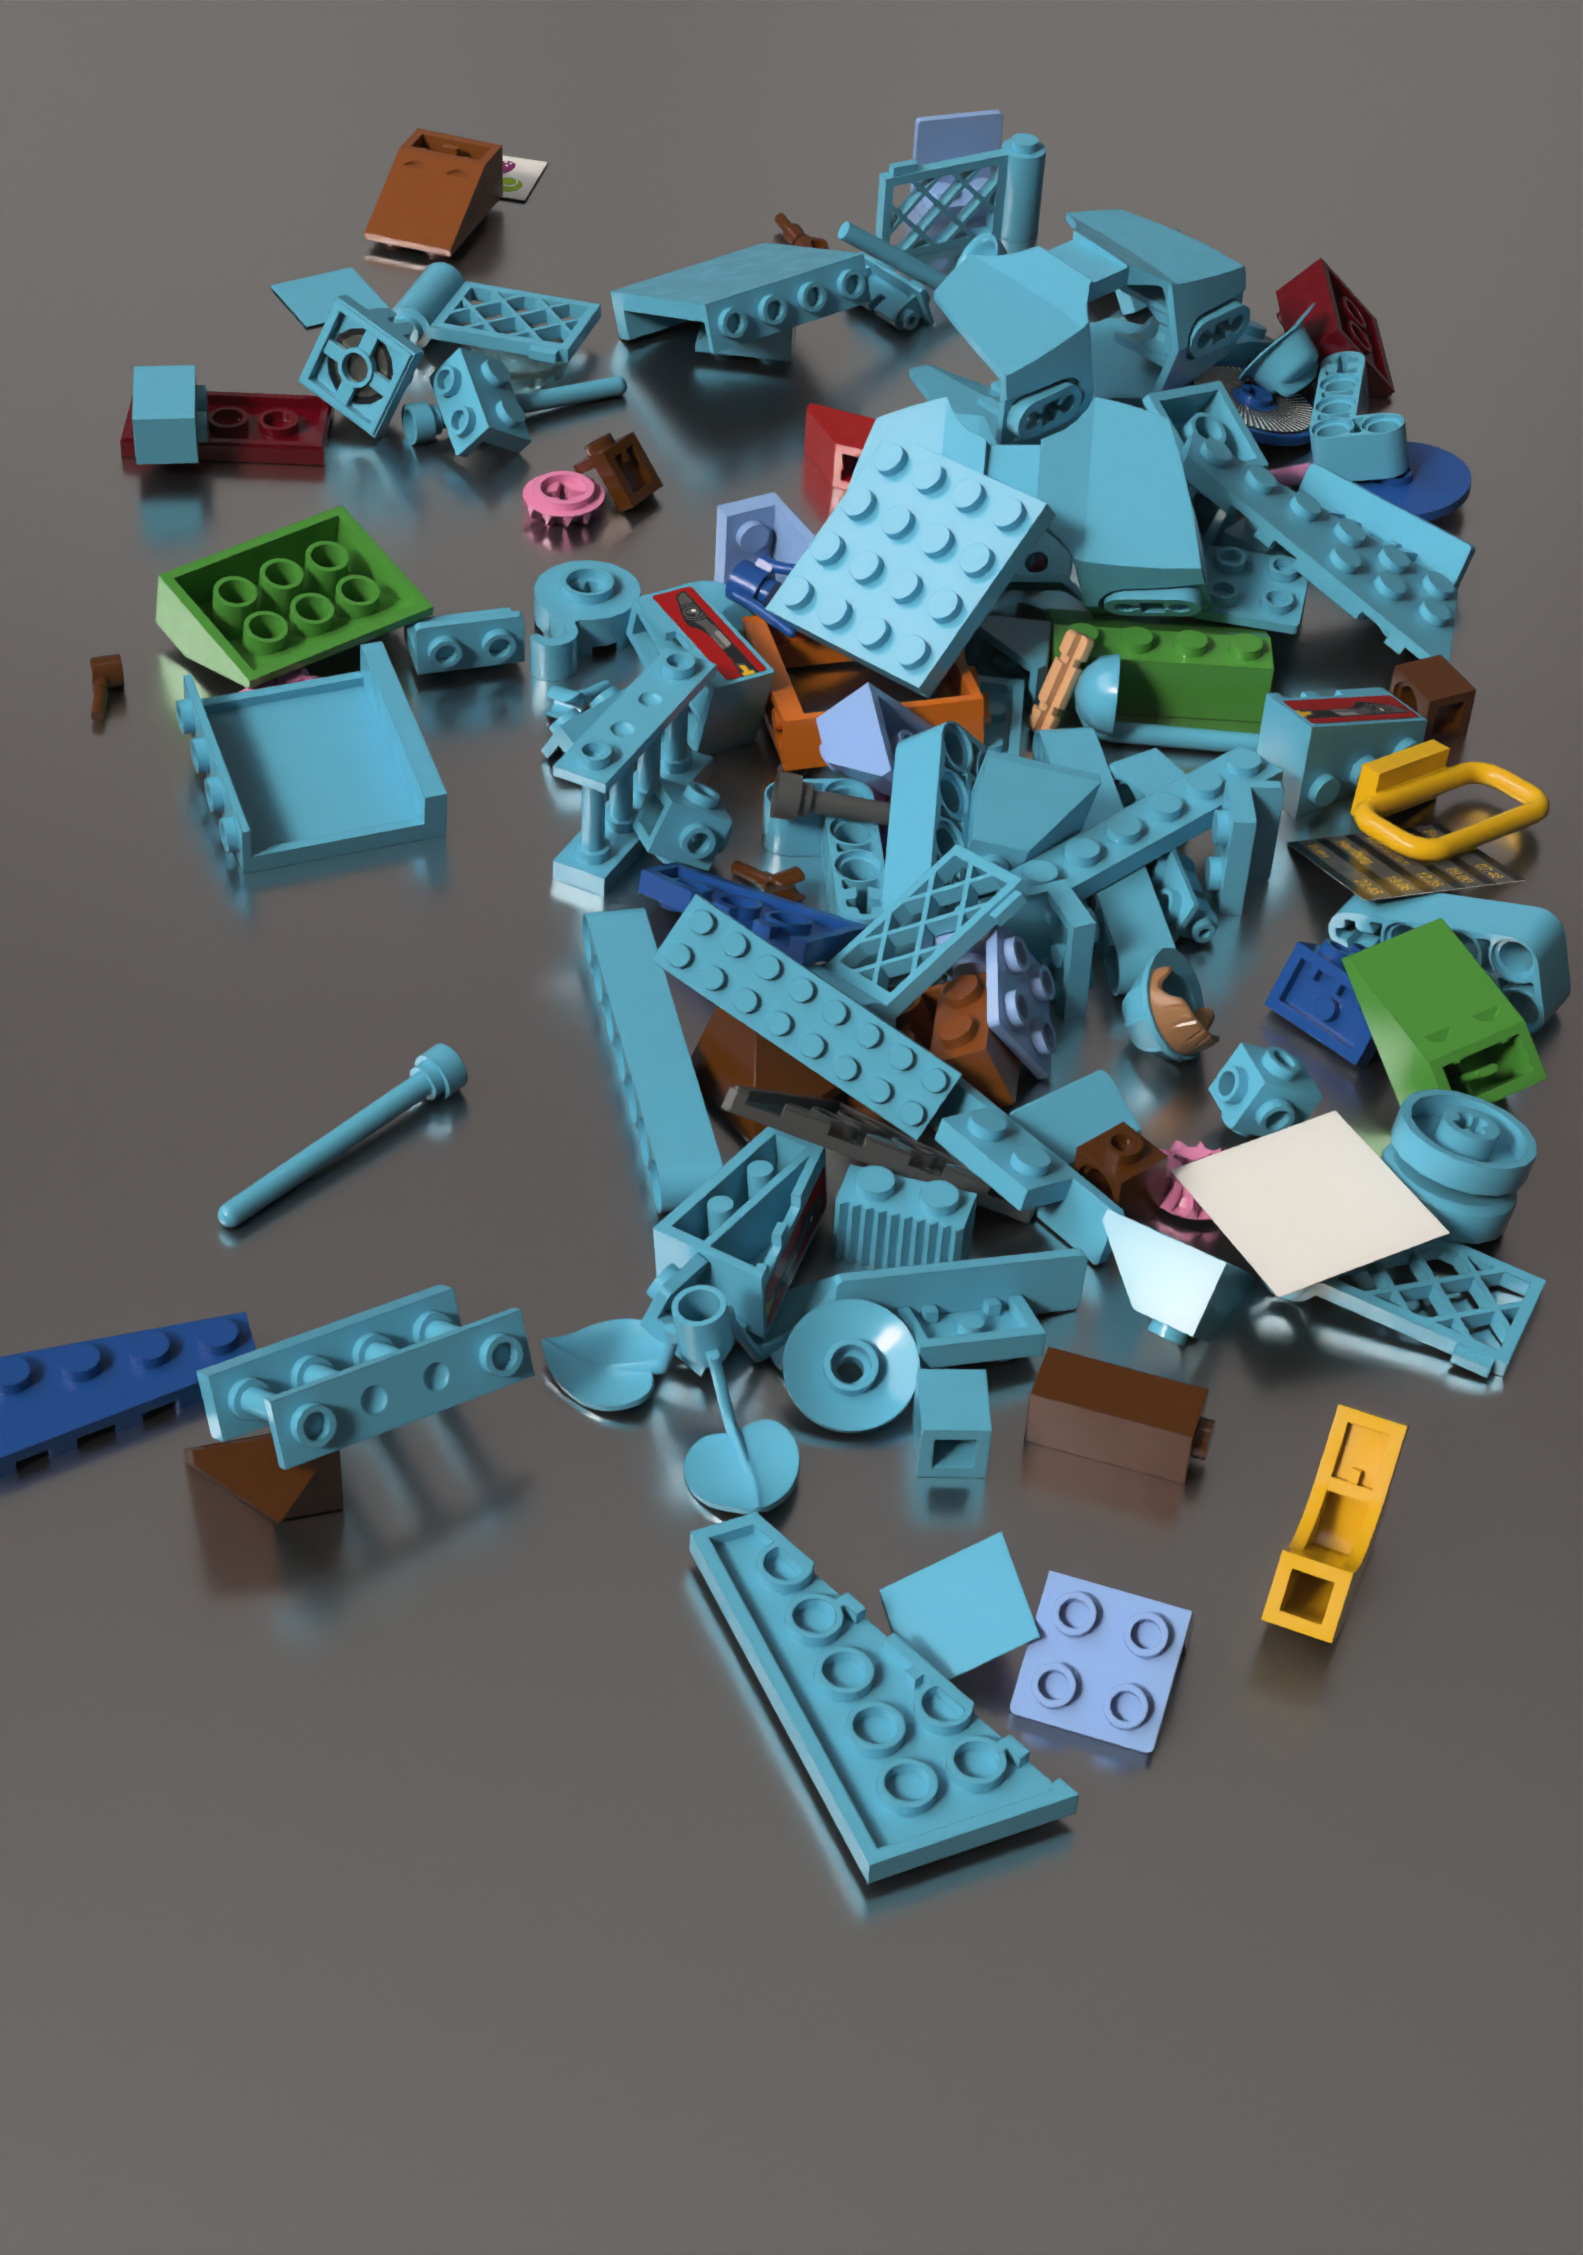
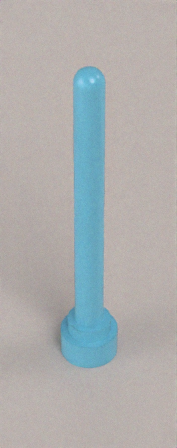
[401,376,627,444]
[218,1043,468,1228]

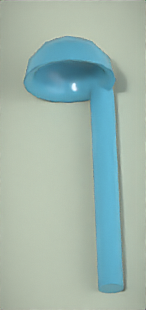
[838,221,1007,290]
[1074,653,1260,753]

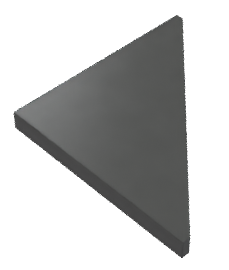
[721,1085,1037,1223]

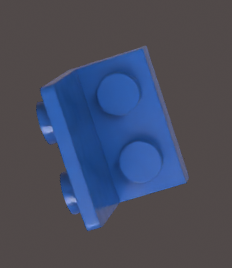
[1264,939,1377,1067]

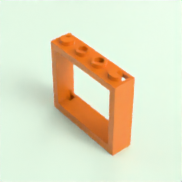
[742,615,992,771]

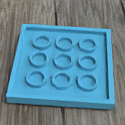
[765,431,1056,699]

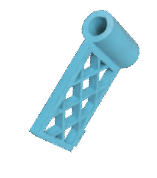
[875,133,1047,262]
[392,262,601,364]
[805,844,1031,1028]
[1259,1238,1546,1378]

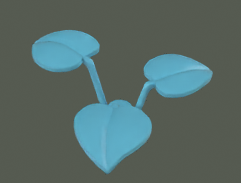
[542,1277,833,1514]

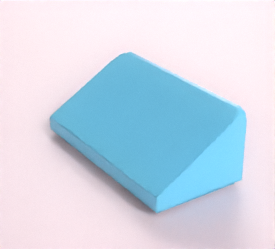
[1008,1069,1141,1169]

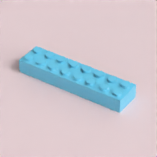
[651,893,962,1141]

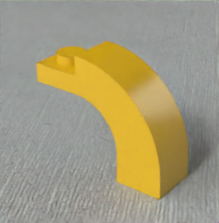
[1261,1403,1410,1644]

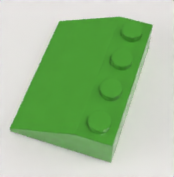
[155,505,434,689]
[1046,608,1274,723]

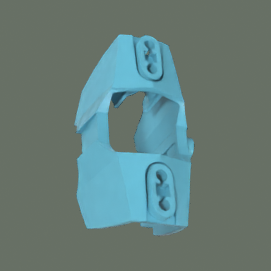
[909,209,1250,445]
[848,396,1212,617]

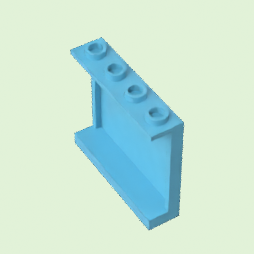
[610,242,871,354]
[176,641,447,874]

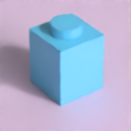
[912,1369,992,1478]

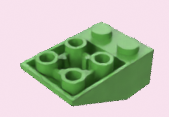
[1341,918,1548,1106]

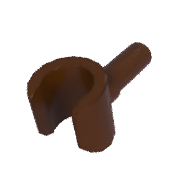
[90,654,125,722]
[731,860,806,902]

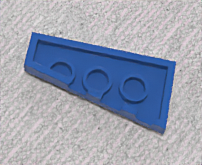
[638,862,868,966]
[0,1312,256,1478]

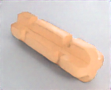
[1027,630,1094,732]

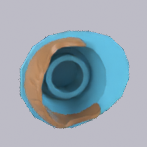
[1122,947,1220,1062]

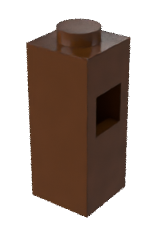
[1024,1347,1216,1484]

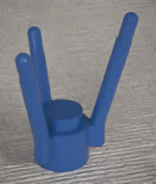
[725,554,797,638]

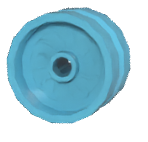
[1380,1089,1537,1244]

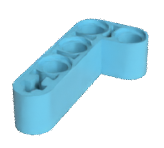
[1309,351,1410,482]
[882,721,989,927]
[762,778,885,925]
[1328,892,1571,1035]

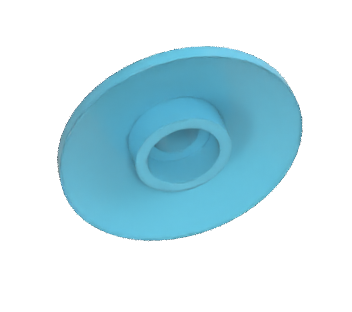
[782,1299,920,1433]

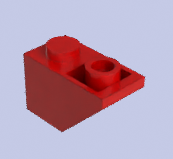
[804,403,876,490]

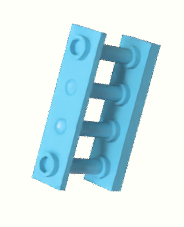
[553,647,717,897]
[196,1284,535,1470]

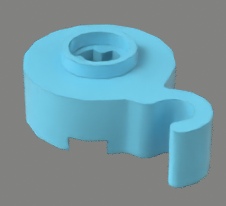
[530,560,641,682]

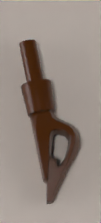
[775,213,829,249]

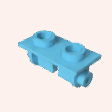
[860,251,934,330]
[1145,849,1219,944]

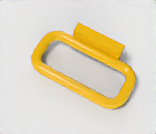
[1350,739,1550,862]

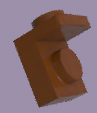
[573,432,664,513]

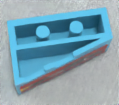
[626,583,775,755]
[1256,687,1428,819]
[653,1127,828,1339]

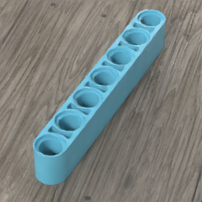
[1032,727,1176,996]
[582,907,723,1214]

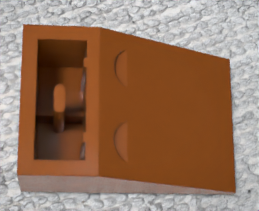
[364,128,503,257]
[832,972,1021,1108]

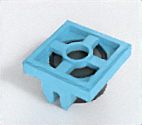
[298,294,424,438]

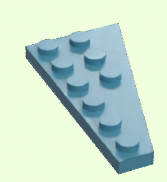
[1180,431,1458,663]
[689,1512,1079,1884]

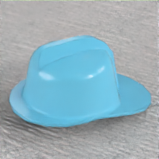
[1238,302,1319,397]

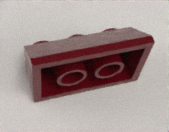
[1276,258,1395,398]

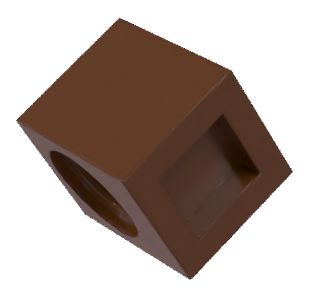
[1389,654,1476,742]
[1074,1122,1168,1223]

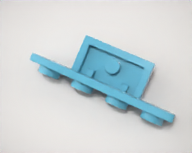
[1297,463,1476,589]
[929,1077,1125,1265]
[830,1248,1088,1369]

